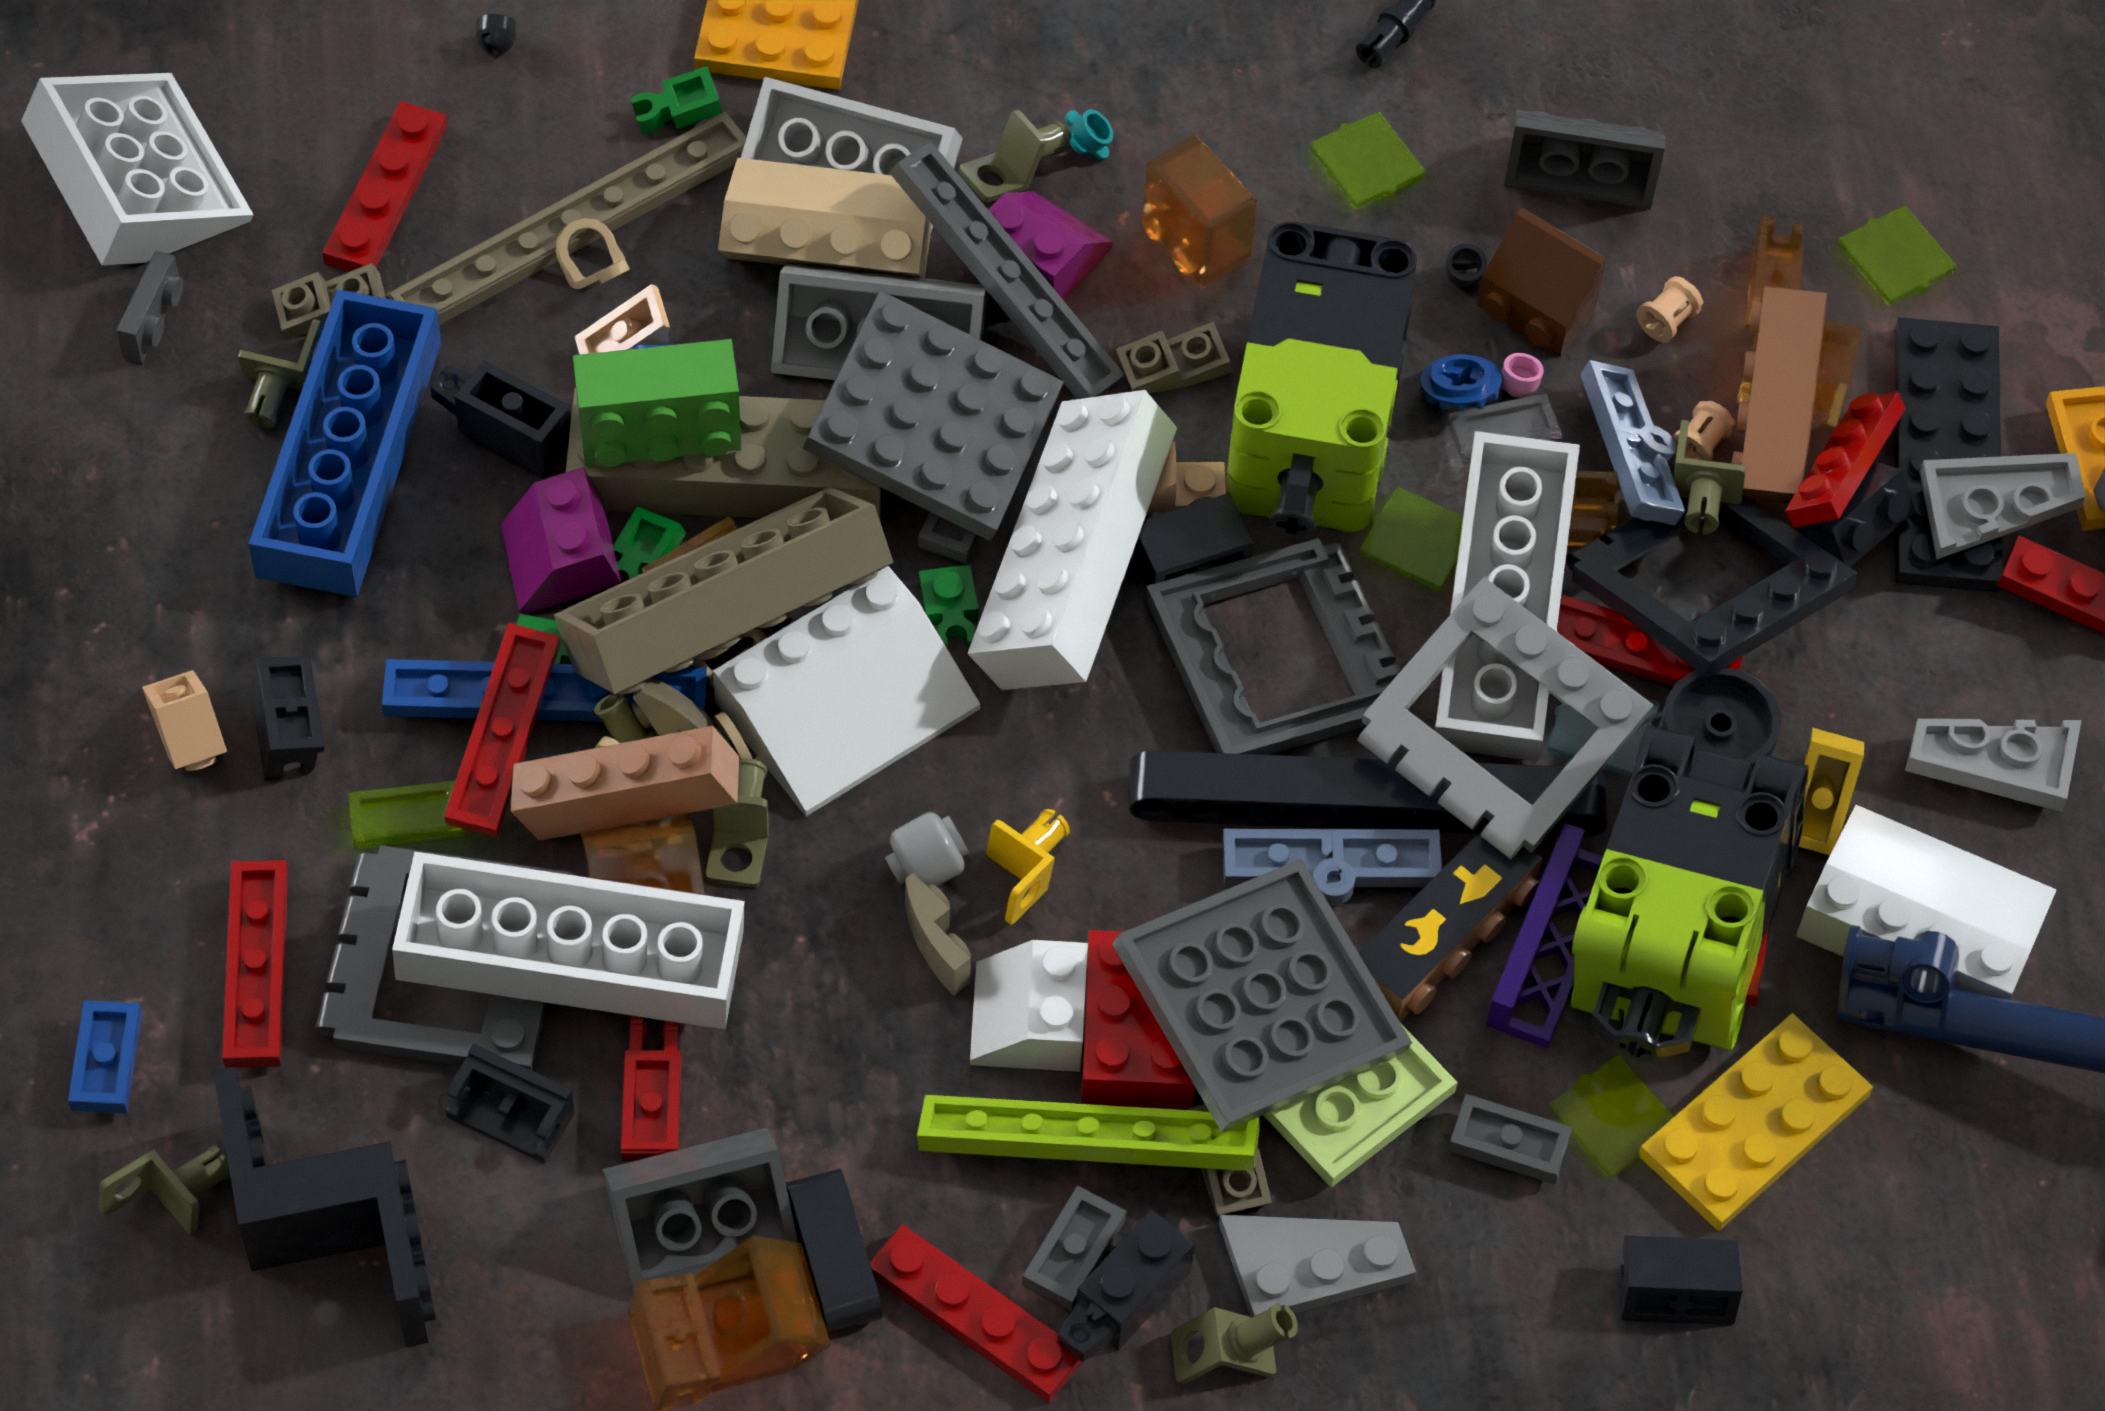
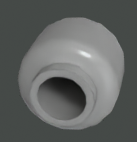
[885,812,970,887]

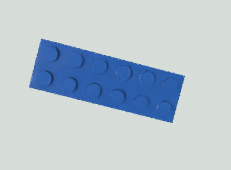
[248,289,442,597]

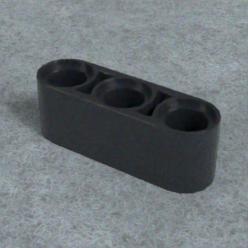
[785,1169,883,1333]

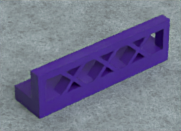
[1486,823,1603,1049]

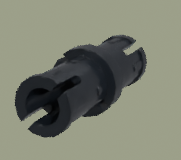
[1356,0,1436,68]

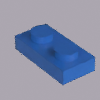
[68,1001,142,1113]

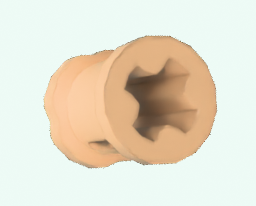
[1637,276,1703,343]
[1672,401,1736,461]

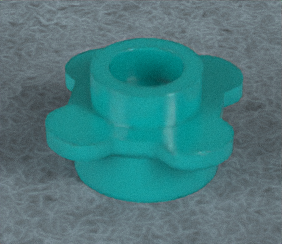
[1065,109,1113,161]

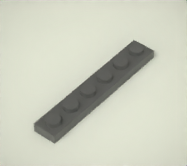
[889,141,1125,399]

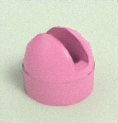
[1501,353,1544,398]

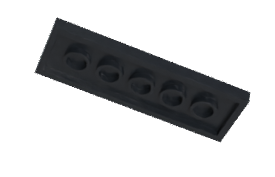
[1895,317,2003,592]

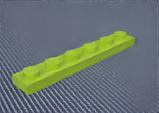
[917,1095,1259,1171]

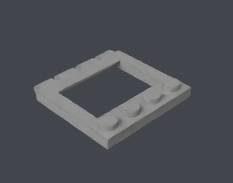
[1357,577,1653,859]

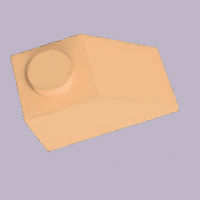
[142,670,227,771]

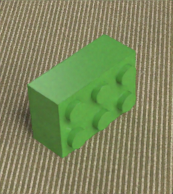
[573,339,742,467]

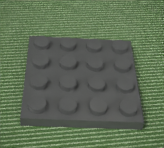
[802,291,1064,541]
[1112,859,1412,1132]

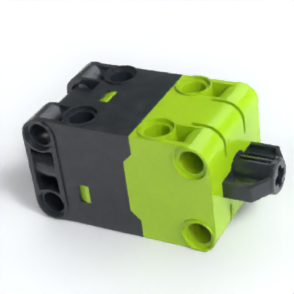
[1225,222,1417,538]
[1571,724,1809,1061]

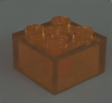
[1142,134,1257,288]

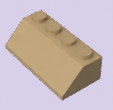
[718,158,932,278]

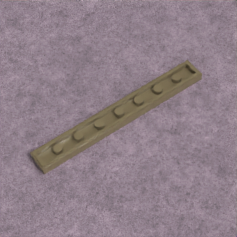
[386,112,747,325]

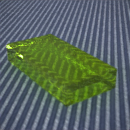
[348,780,463,849]

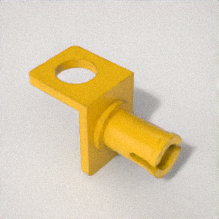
[986,809,1070,925]

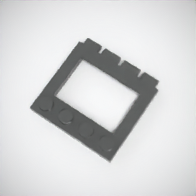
[1144,538,1402,755]
[315,845,573,1071]

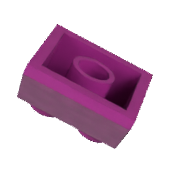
[989,191,1113,300]
[501,467,621,615]

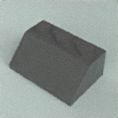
[1504,109,1666,209]
[602,1128,800,1296]

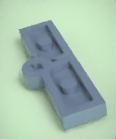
[1580,360,1685,525]
[1222,829,1442,906]

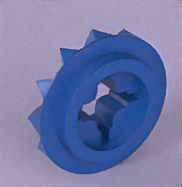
[1420,354,1502,413]

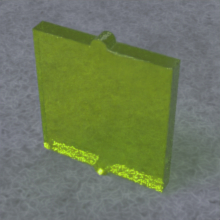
[1310,111,1426,209]
[1838,205,1957,306]
[1359,486,1463,592]
[1548,1055,1673,1178]

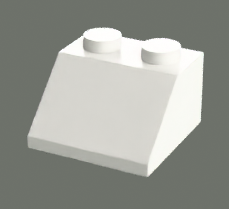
[970,940,1088,1072]

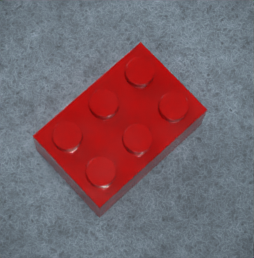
[1081,930,1195,1110]

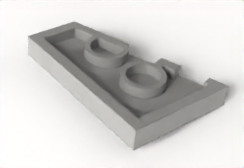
[1919,453,2085,559]
[1905,718,2082,812]
[1219,1215,1416,1317]

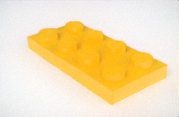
[1638,1013,1873,1231]

